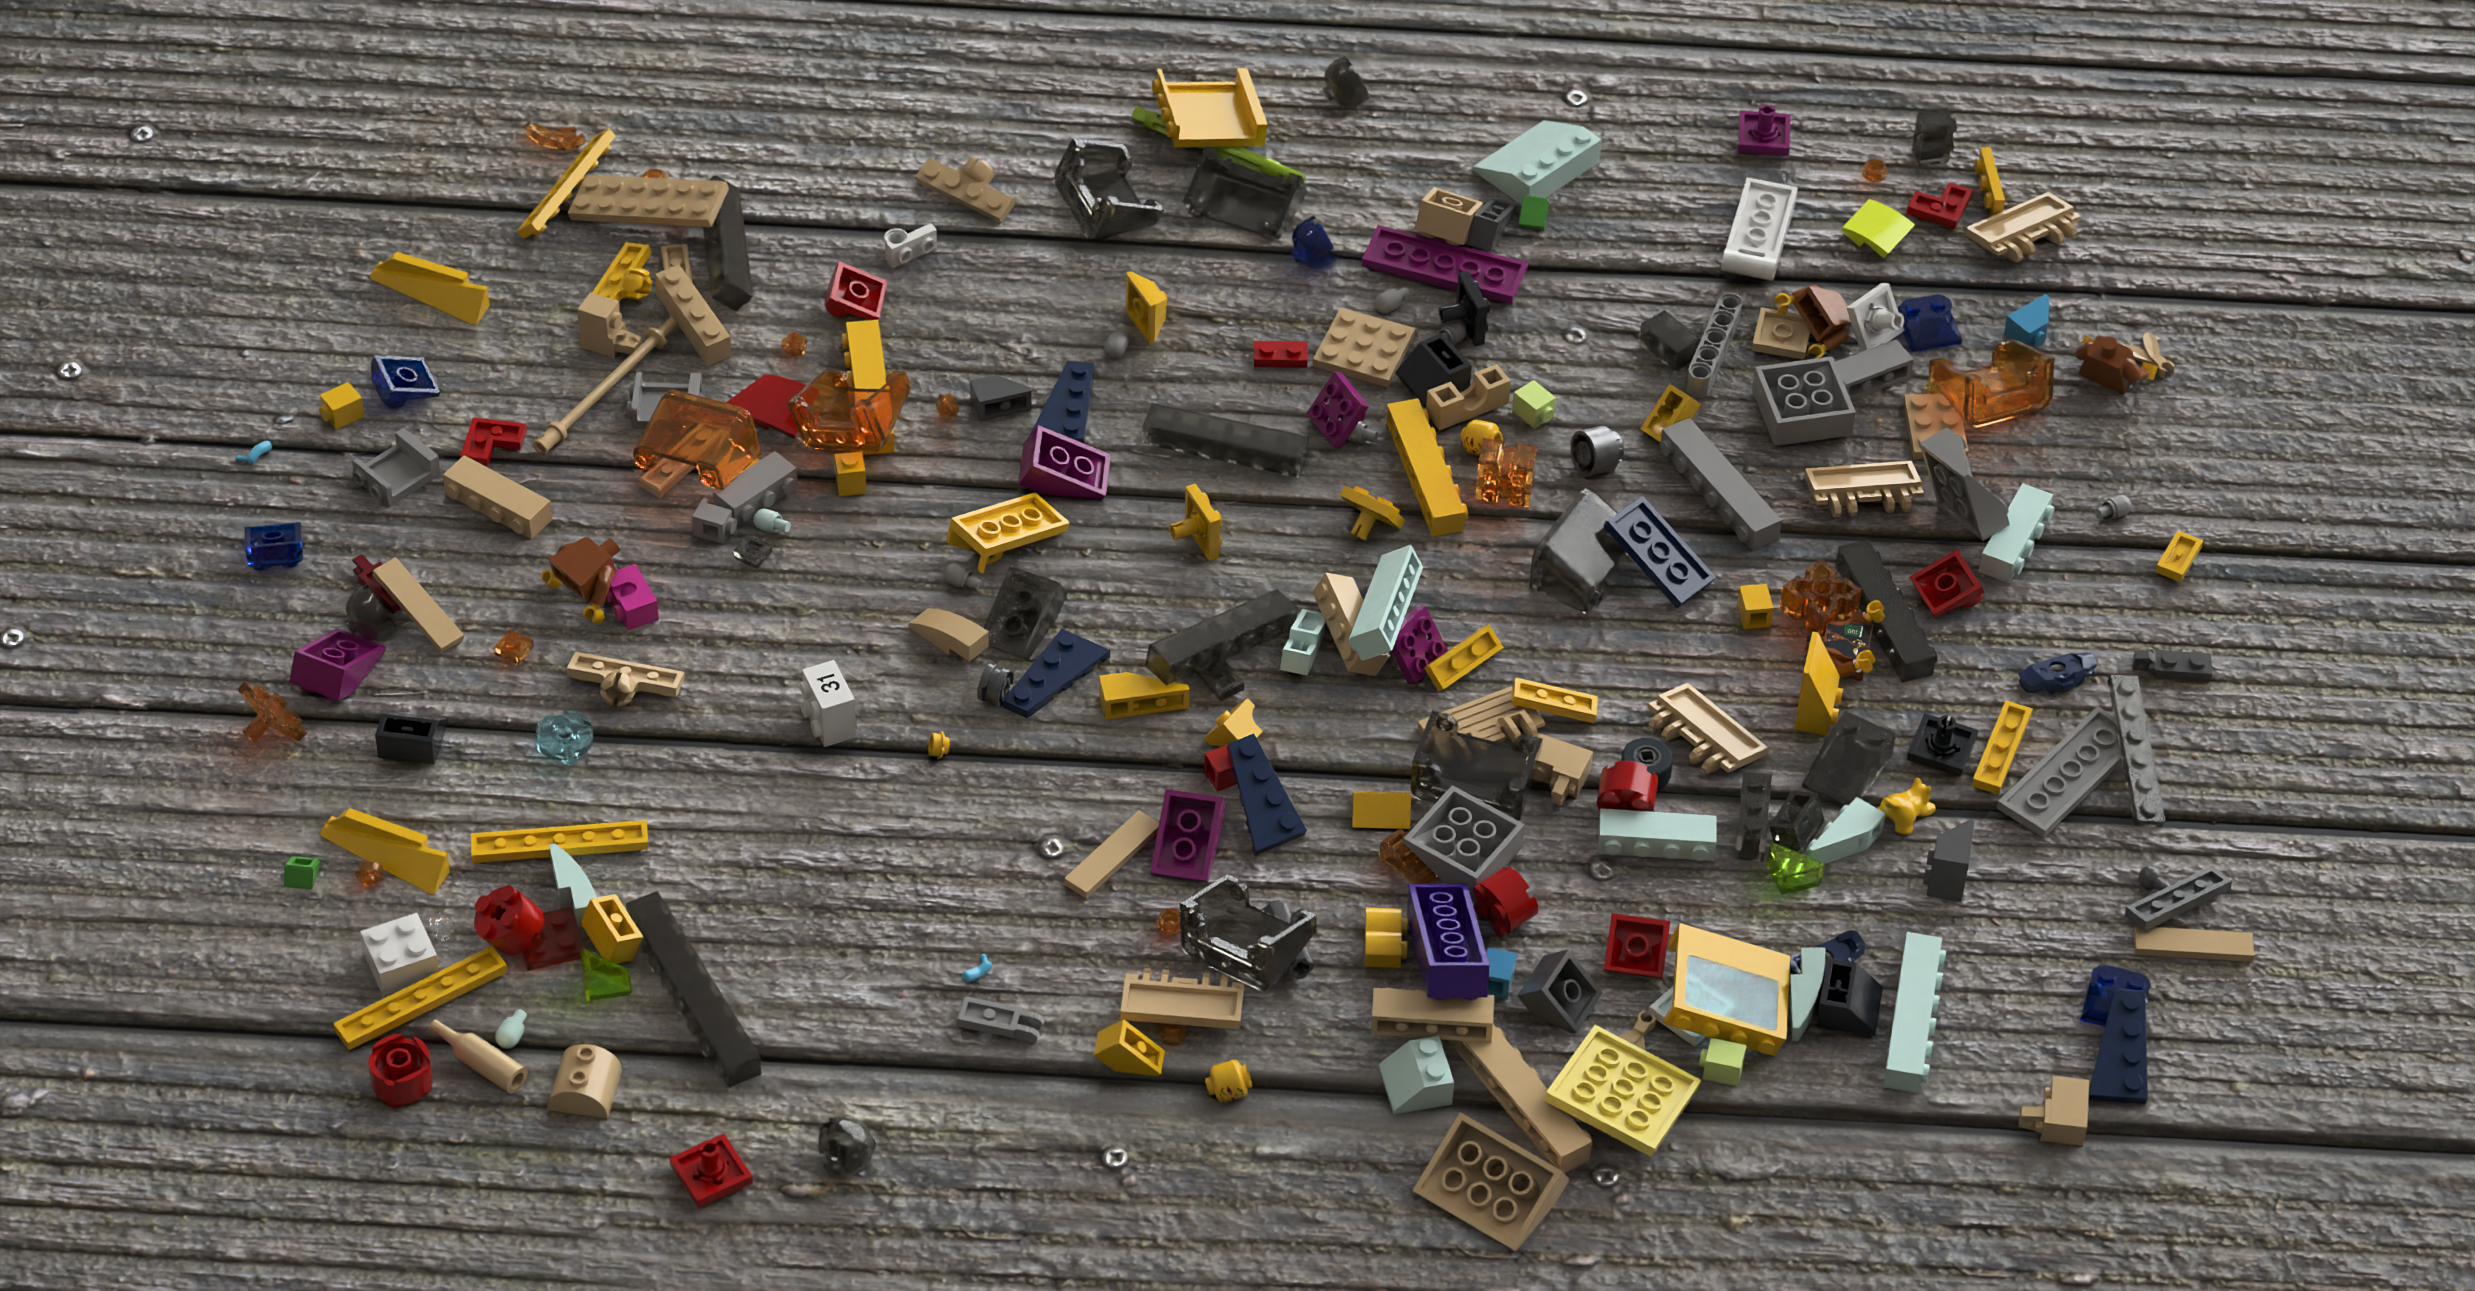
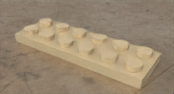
[568,175,729,227]

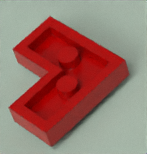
[1906,182,1973,229]
[460,417,527,466]

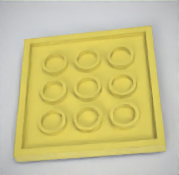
[1544,1025,1701,1157]

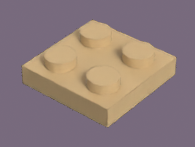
[1752,307,1811,360]

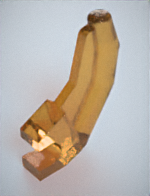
[524,122,585,151]

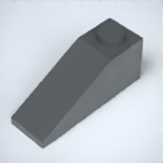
[1466,198,1516,252]

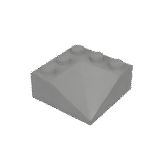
[1752,356,1856,446]
[1919,427,2010,541]
[1403,785,1525,901]

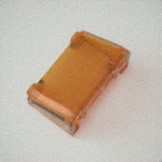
[1929,339,2055,427]
[786,369,911,452]
[633,389,761,490]

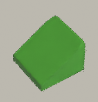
[1519,196,1549,230]
[284,856,320,889]

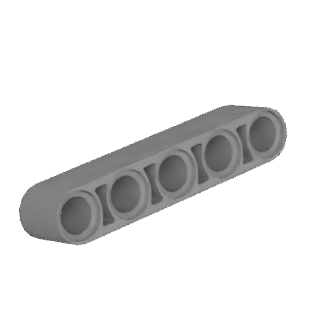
[1686,293,1742,398]

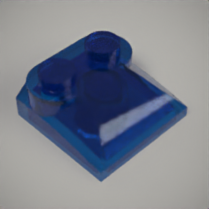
[1897,294,1962,352]
[371,355,441,408]
[244,522,304,571]
[2080,965,2151,1027]

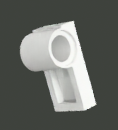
[884,223,937,268]

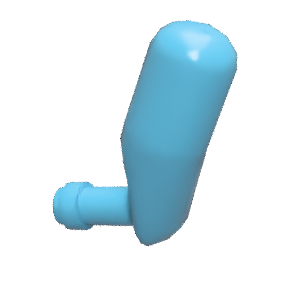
[236,441,272,464]
[962,954,992,983]

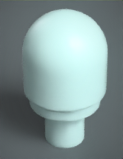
[753,509,791,533]
[495,1009,527,1048]

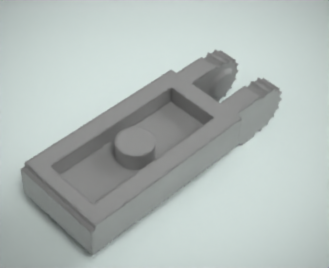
[956,996,1045,1043]

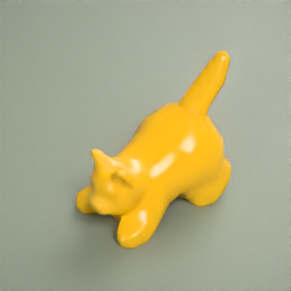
[1877,778,1936,835]

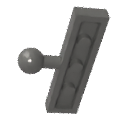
[2125,866,2232,931]

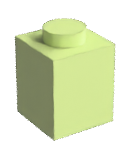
[1512,380,1556,429]
[1699,1038,1746,1087]

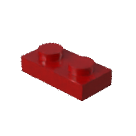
[1254,341,1308,368]

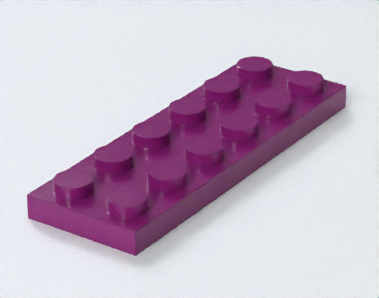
[1361,225,1528,304]

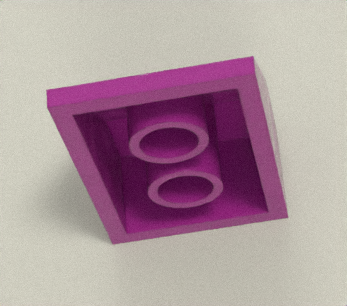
[1018,425,1111,499]
[289,628,386,701]
[1150,789,1227,882]

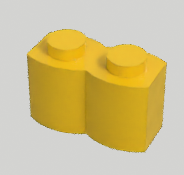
[1365,907,1407,968]

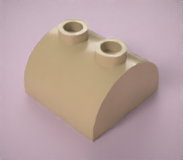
[548,1044,622,1119]

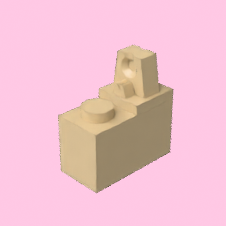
[578,292,642,359]
[1525,734,1593,806]
[2019,1076,2089,1146]

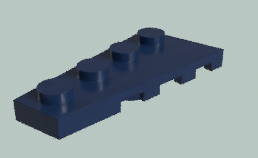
[1030,361,1094,444]
[1003,629,1110,718]
[1227,733,1307,856]
[2088,989,2148,1104]

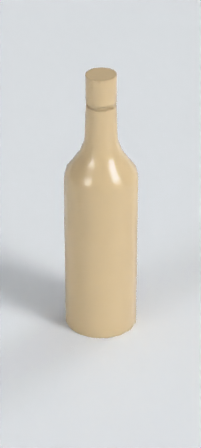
[429,1020,528,1094]

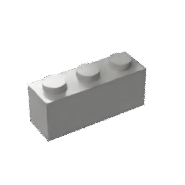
[1835,339,1914,400]
[713,451,798,527]

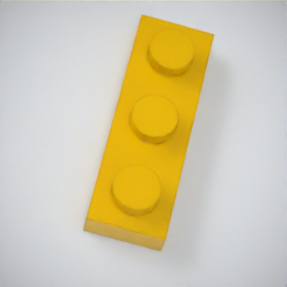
[1974,147,2005,216]
[1424,624,1504,692]
[1511,677,1598,723]

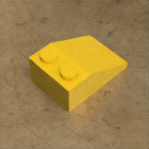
[1794,632,1843,736]

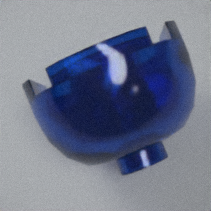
[1290,215,1339,269]

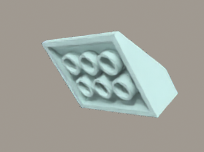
[1472,120,1602,205]

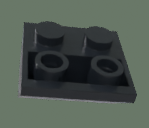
[1396,333,1472,407]
[375,712,448,765]
[1816,958,1883,1036]

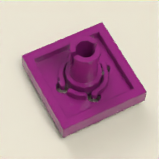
[1738,104,1791,156]
[1306,371,1369,448]
[1389,606,1448,684]

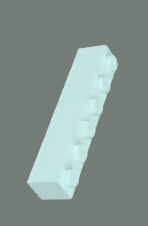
[1349,545,1423,661]
[1883,932,1946,1093]

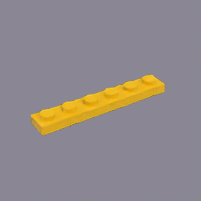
[517,128,616,239]
[471,820,649,863]
[333,946,508,1050]

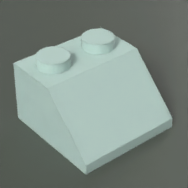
[1379,1036,1454,1115]

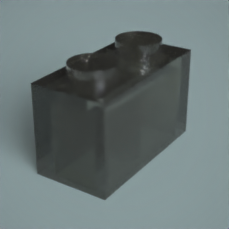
[1912,108,1957,167]
[1639,310,1701,372]
[1769,791,1825,856]

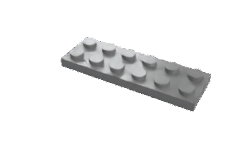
[1997,706,2144,838]

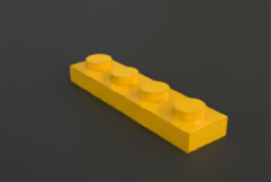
[1972,700,2033,795]

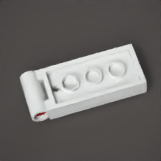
[1721,177,1798,281]

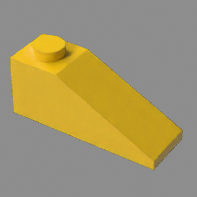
[1099,672,1189,720]

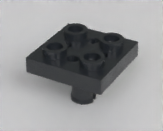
[1439,271,1490,346]
[1906,713,1979,777]

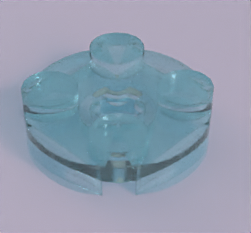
[536,710,594,764]

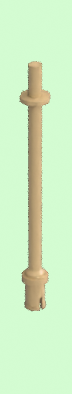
[533,318,677,455]

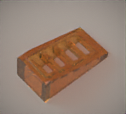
[1379,829,1438,884]

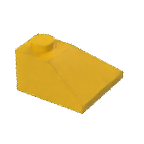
[1125,271,1168,344]

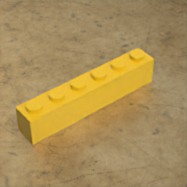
[842,320,895,455]
[1386,399,1468,537]

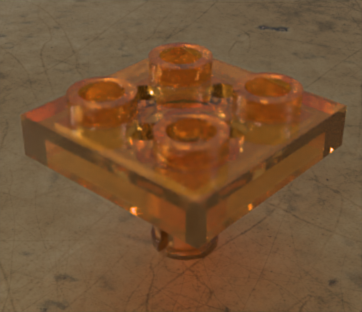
[237,681,307,743]

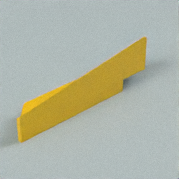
[370,252,490,325]
[320,808,450,895]

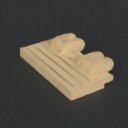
[1966,192,2081,262]
[1805,461,1924,518]
[1647,683,1768,774]
[1417,686,1545,764]
[1120,968,1245,1029]

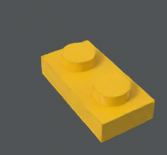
[2155,531,2203,582]

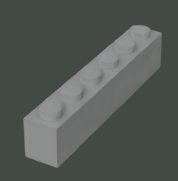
[1660,418,1782,551]

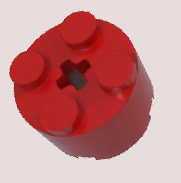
[1597,761,1658,812]
[1473,866,1538,937]
[474,885,544,956]
[368,1034,432,1108]

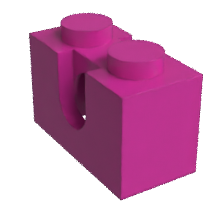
[605,564,659,630]

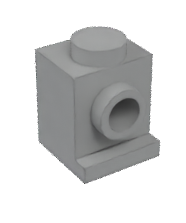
[692,498,737,544]

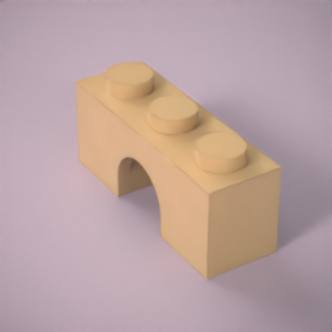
[1426,364,1511,430]

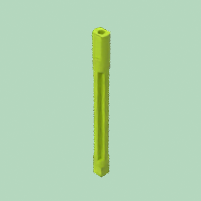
[1131,106,1306,189]

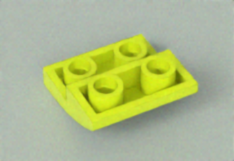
[1841,199,1915,258]

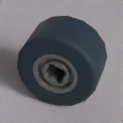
[1621,738,1673,791]

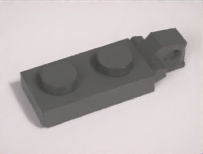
[2133,649,2212,681]

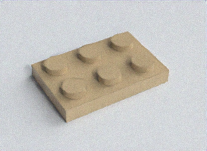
[1903,394,1968,460]

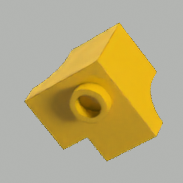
[1204,698,1263,747]

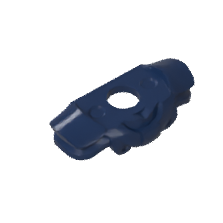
[2018,652,2097,694]
[1789,930,1866,977]

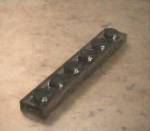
[2107,675,2165,827]

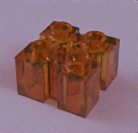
[1475,438,1538,507]
[1779,559,1862,636]

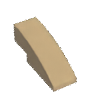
[908,608,989,662]

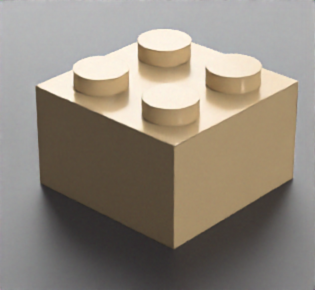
[1414,187,1483,246]

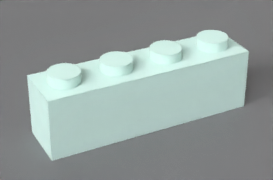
[1979,483,2055,583]
[1598,808,1716,861]

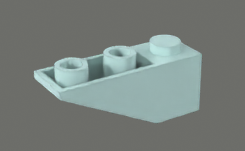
[1806,797,1886,869]

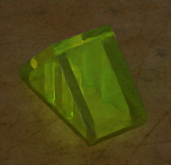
[1766,842,1825,895]
[580,949,632,1001]

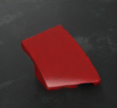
[719,374,818,439]

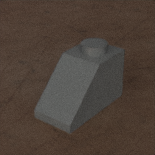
[970,375,1032,421]

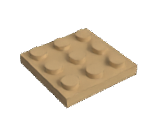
[1313,307,1415,388]

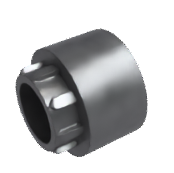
[1570,426,1624,477]

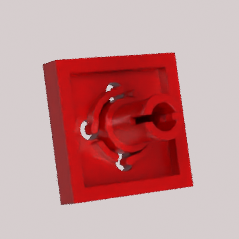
[669,1133,753,1208]

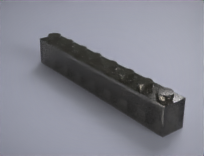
[625,891,762,1088]

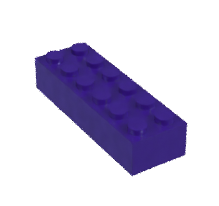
[1407,884,1490,1000]

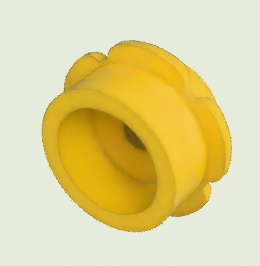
[928,731,950,759]

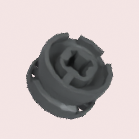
[977,663,1014,707]

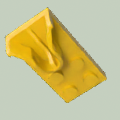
[946,492,1070,573]

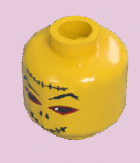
[1461,420,1503,457]
[1205,1060,1252,1103]

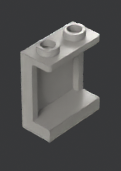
[627,372,703,430]
[352,427,441,507]

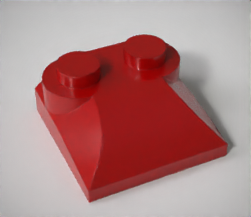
[824,261,888,320]
[1909,549,1985,617]
[1604,913,1670,979]

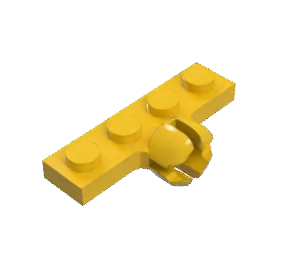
[592,242,652,301]

